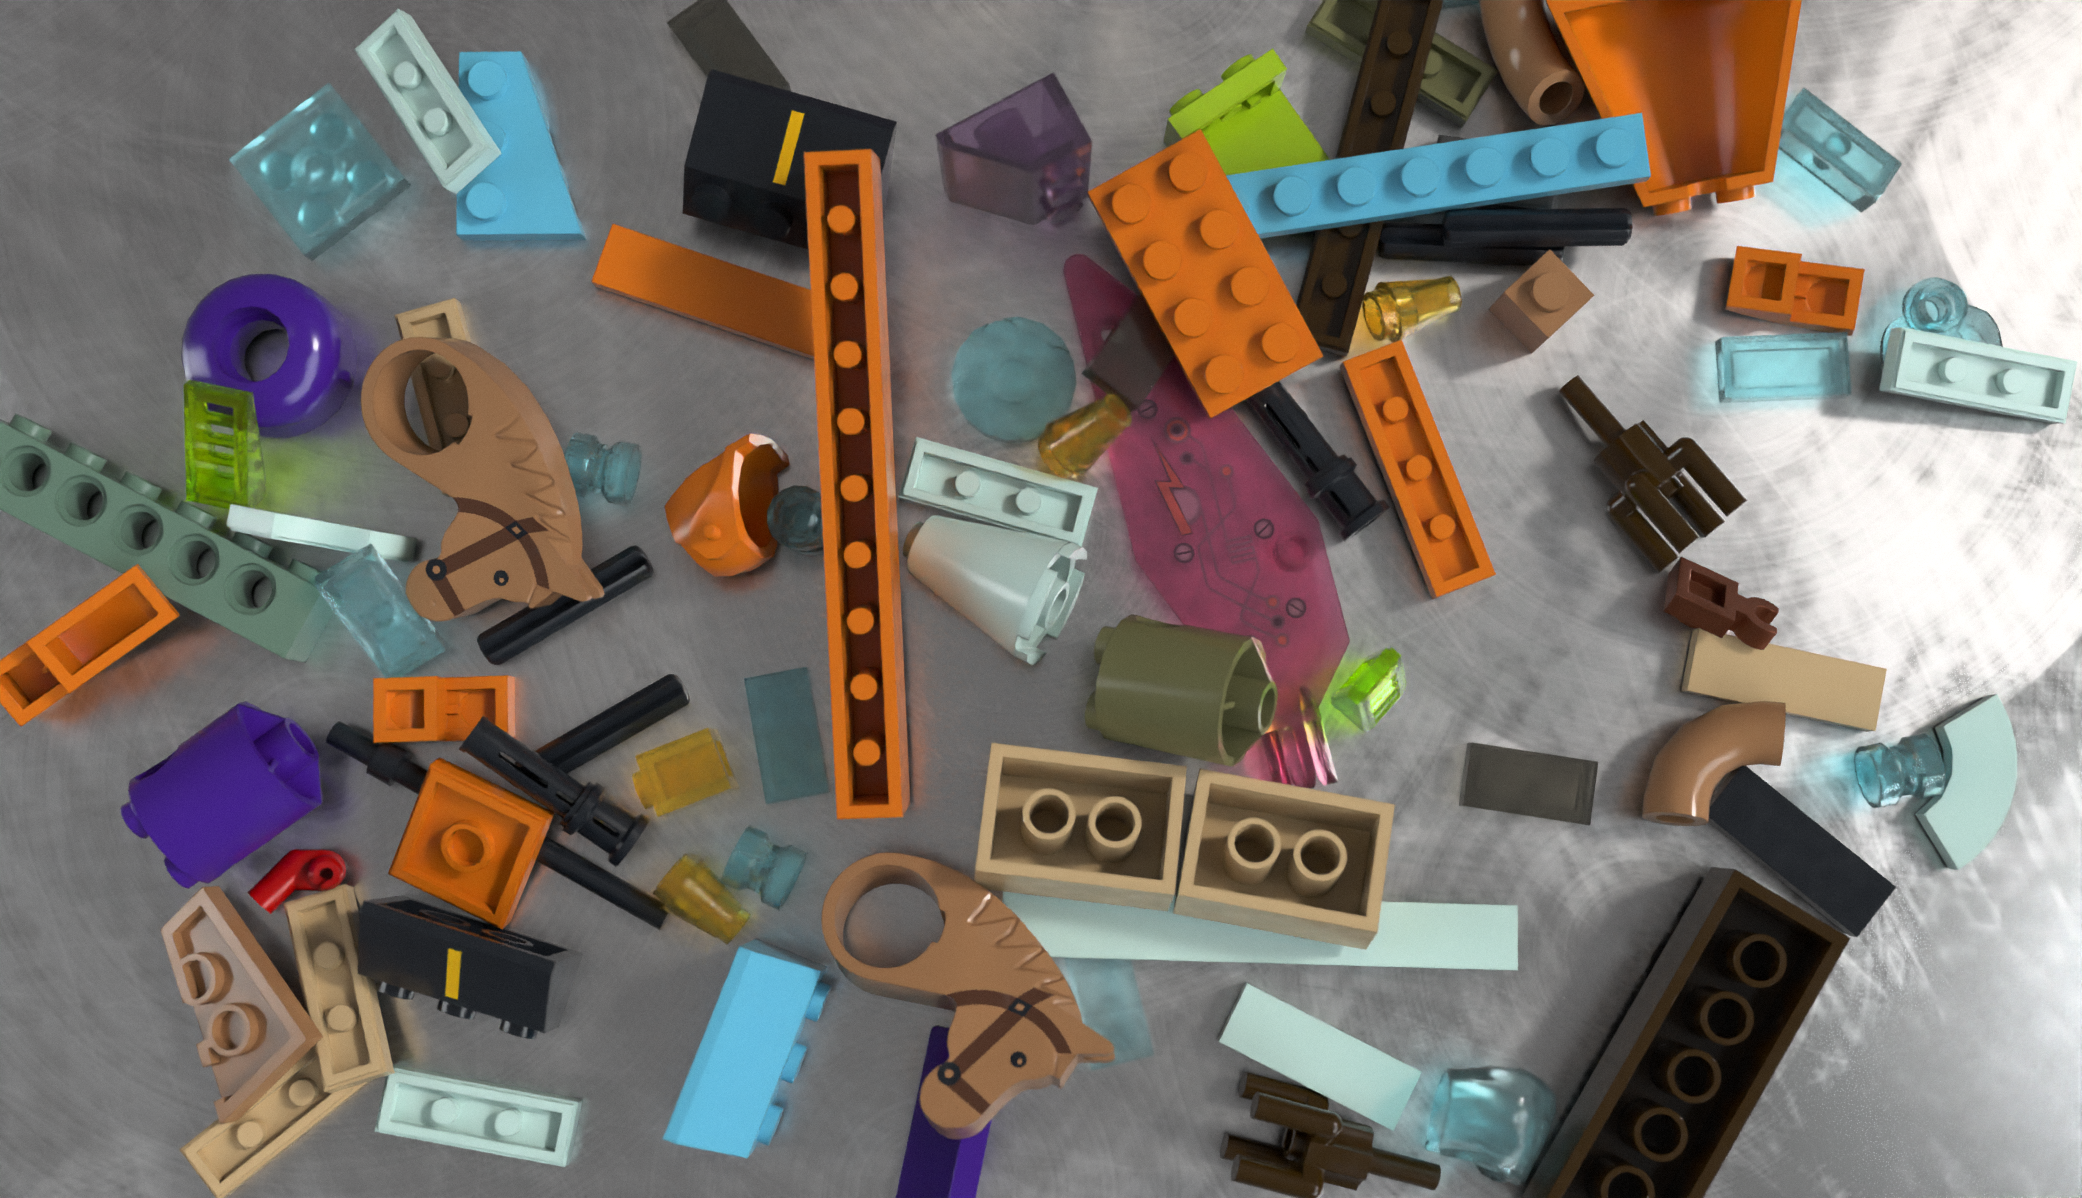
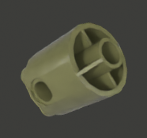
[1085,614,1278,767]

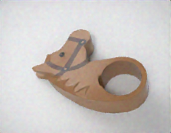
[361,337,604,622]
[821,853,1115,1139]

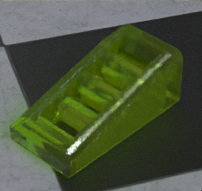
[184,380,266,509]
[1331,647,1407,732]

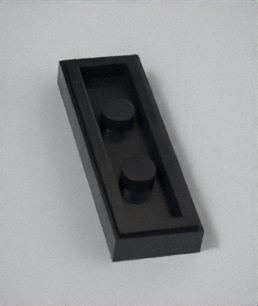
[1709,766,1896,937]

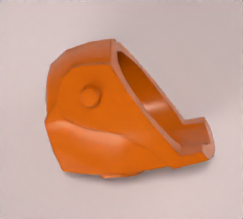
[664,433,790,576]

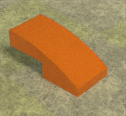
[1726,246,1865,336]
[373,675,516,743]

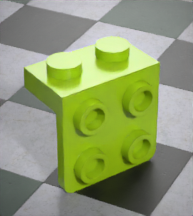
[1163,48,1330,175]

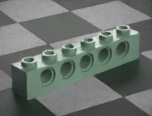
[0,413,342,663]

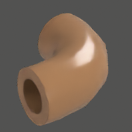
[1479,0,1585,126]
[1642,701,1786,826]

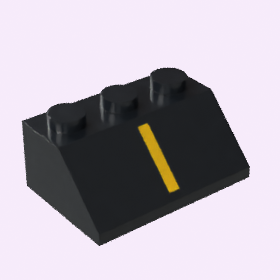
[682,69,897,250]
[358,895,583,1039]

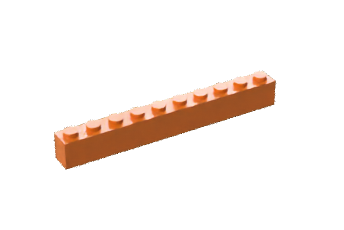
[804,149,910,819]

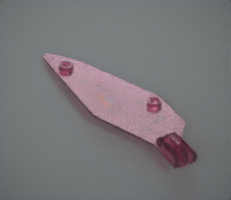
[1063,254,1350,789]

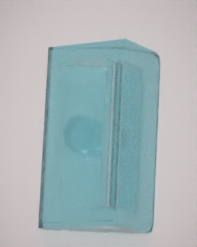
[1779,87,1902,213]

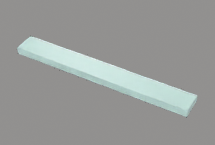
[1002,892,1518,971]

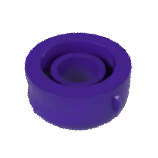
[181,274,357,438]

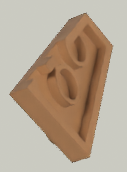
[160,886,323,1124]

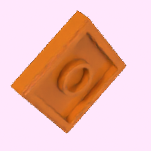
[388,757,555,929]

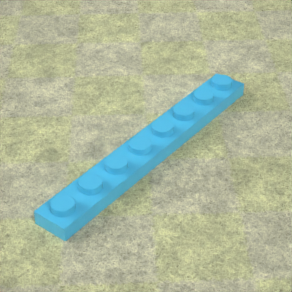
[1226,113,1651,239]

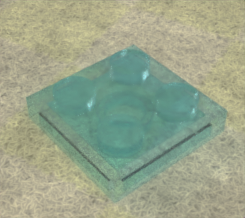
[229,83,411,261]

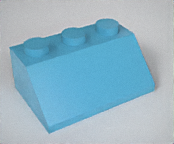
[663,938,832,1158]

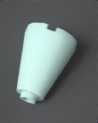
[902,515,1087,665]

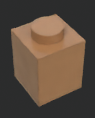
[1489,249,1594,354]

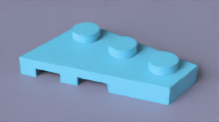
[456,51,586,241]

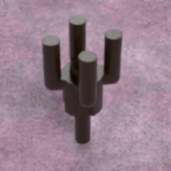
[1559,375,1747,573]
[1220,1072,1441,1198]

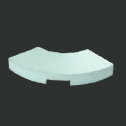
[226,504,417,562]
[1915,694,2017,870]

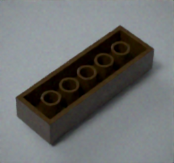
[1521,867,1850,1198]

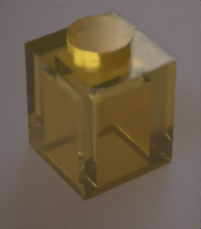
[632,728,740,817]

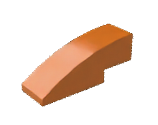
[0,564,180,727]

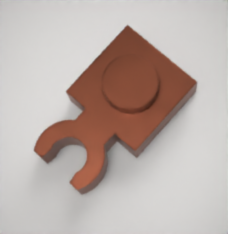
[1663,557,1779,650]

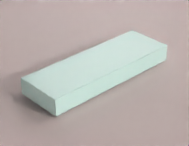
[354,9,502,194]
[1879,327,2077,424]
[898,437,1098,547]
[1217,982,1422,1131]
[374,1064,583,1167]

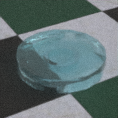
[951,317,1077,444]

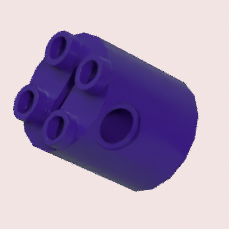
[120,701,323,889]

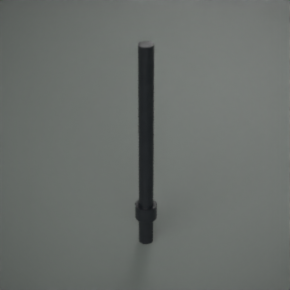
[326,721,673,930]

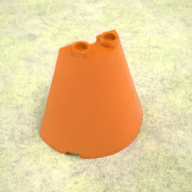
[1546,0,1802,216]

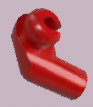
[247,849,346,914]

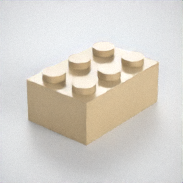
[975,743,1187,911]
[1173,769,1395,950]

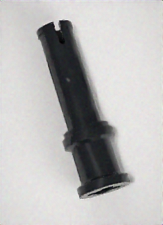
[1246,381,1390,542]
[459,715,650,867]

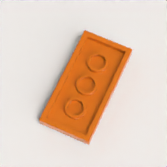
[1087,129,1323,419]

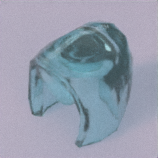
[1425,1065,1557,1186]

